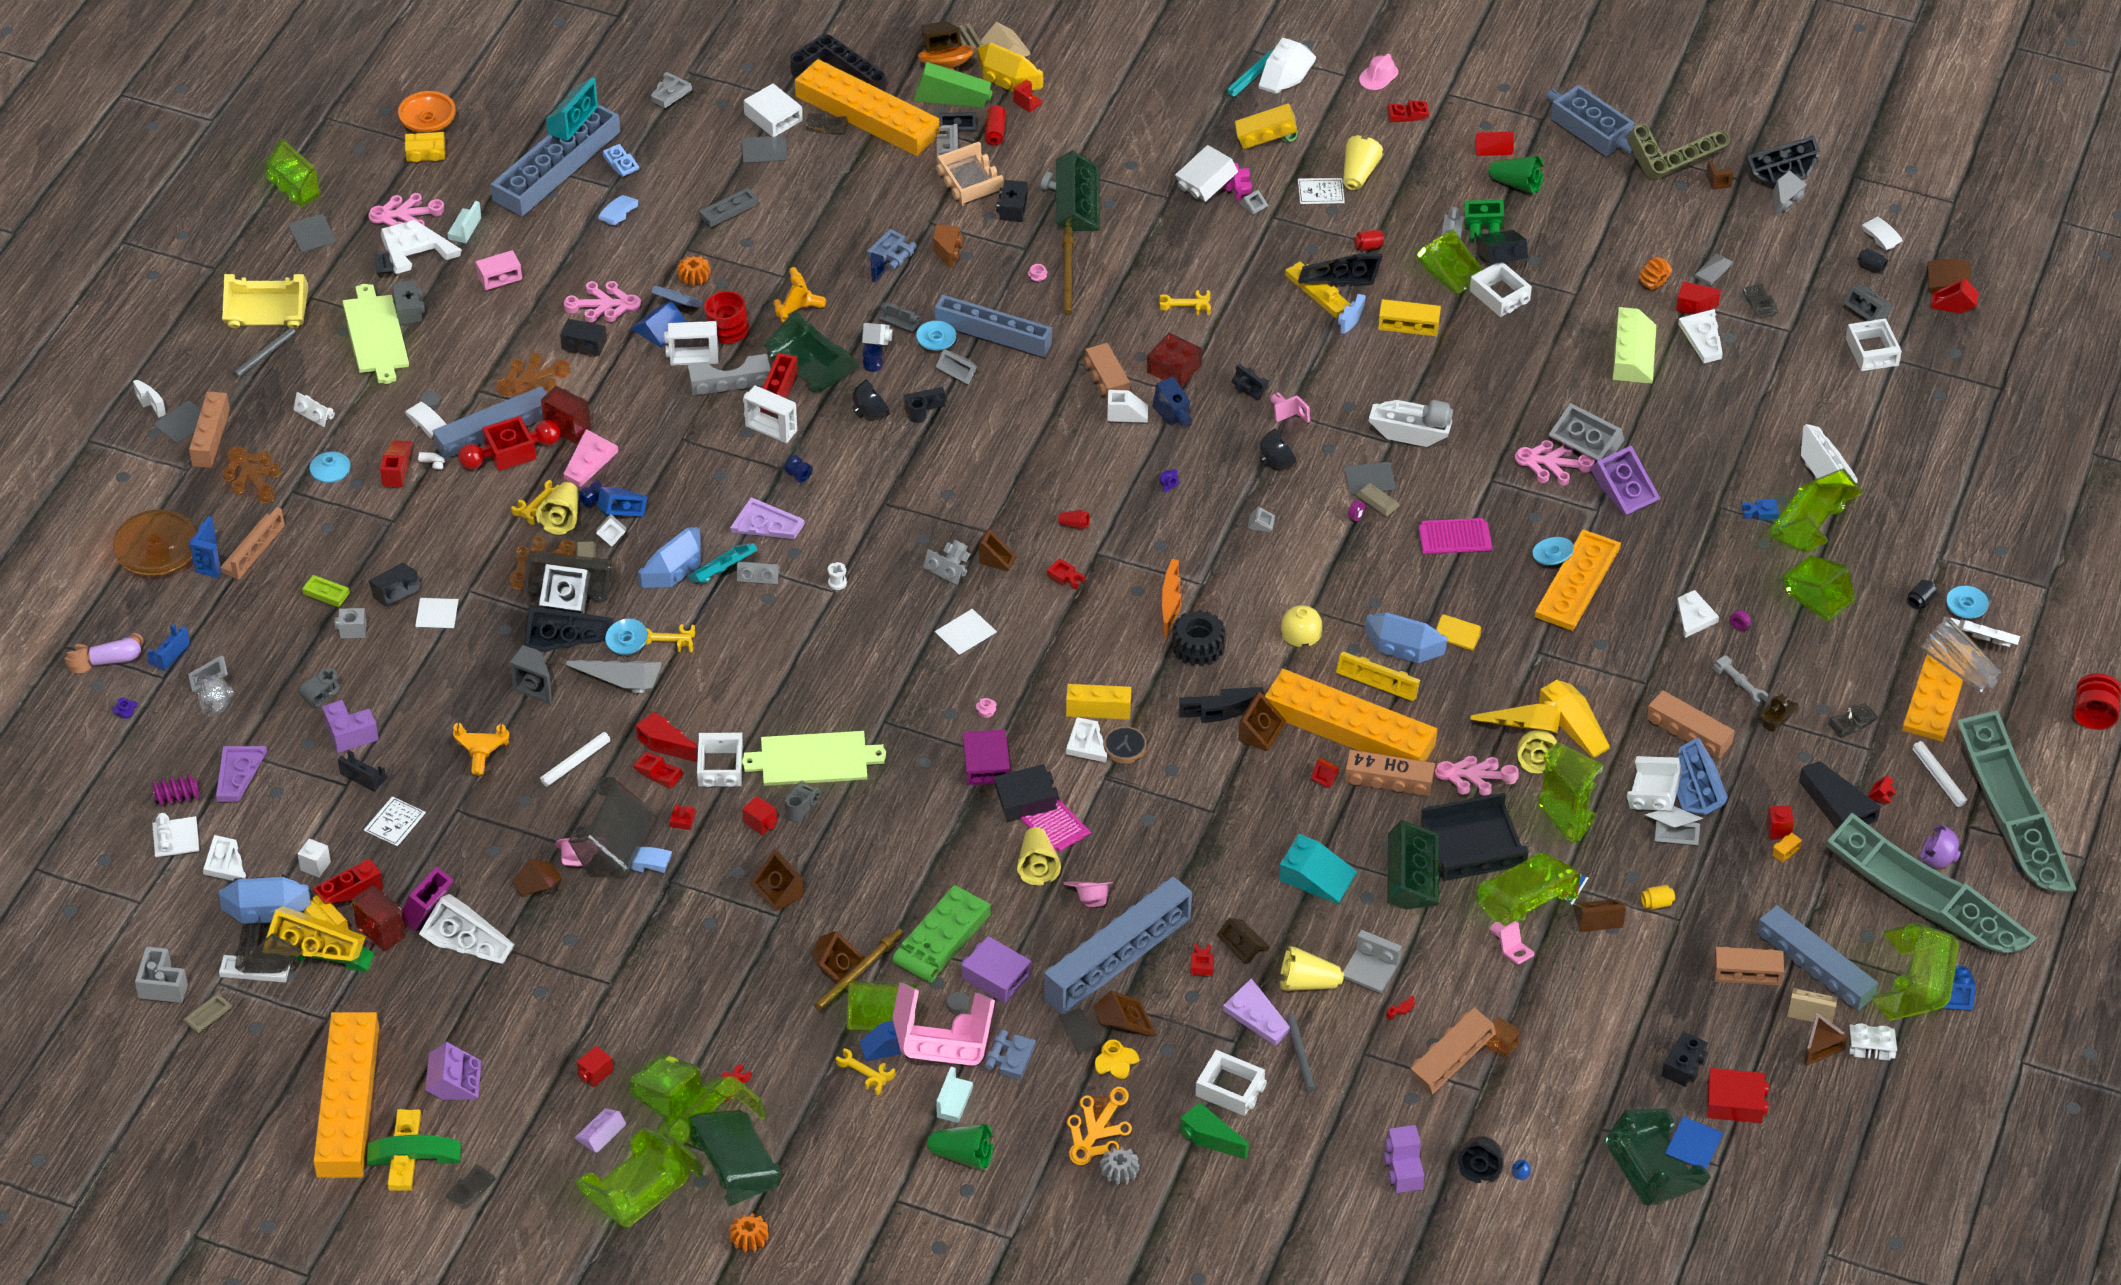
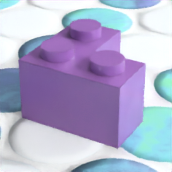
[322,700,379,753]
[1383,1125,1425,1193]

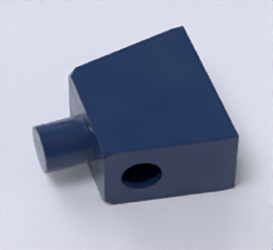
[1152,376,1192,427]

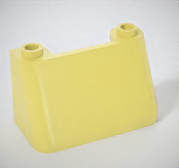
[222,274,308,328]

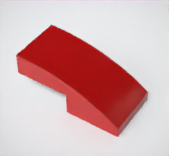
[633,752,683,788]

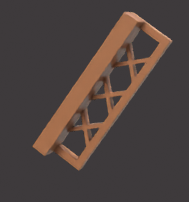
[220,507,285,580]

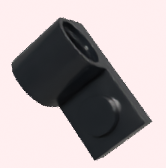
[904,387,945,423]

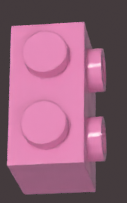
[476,250,522,290]

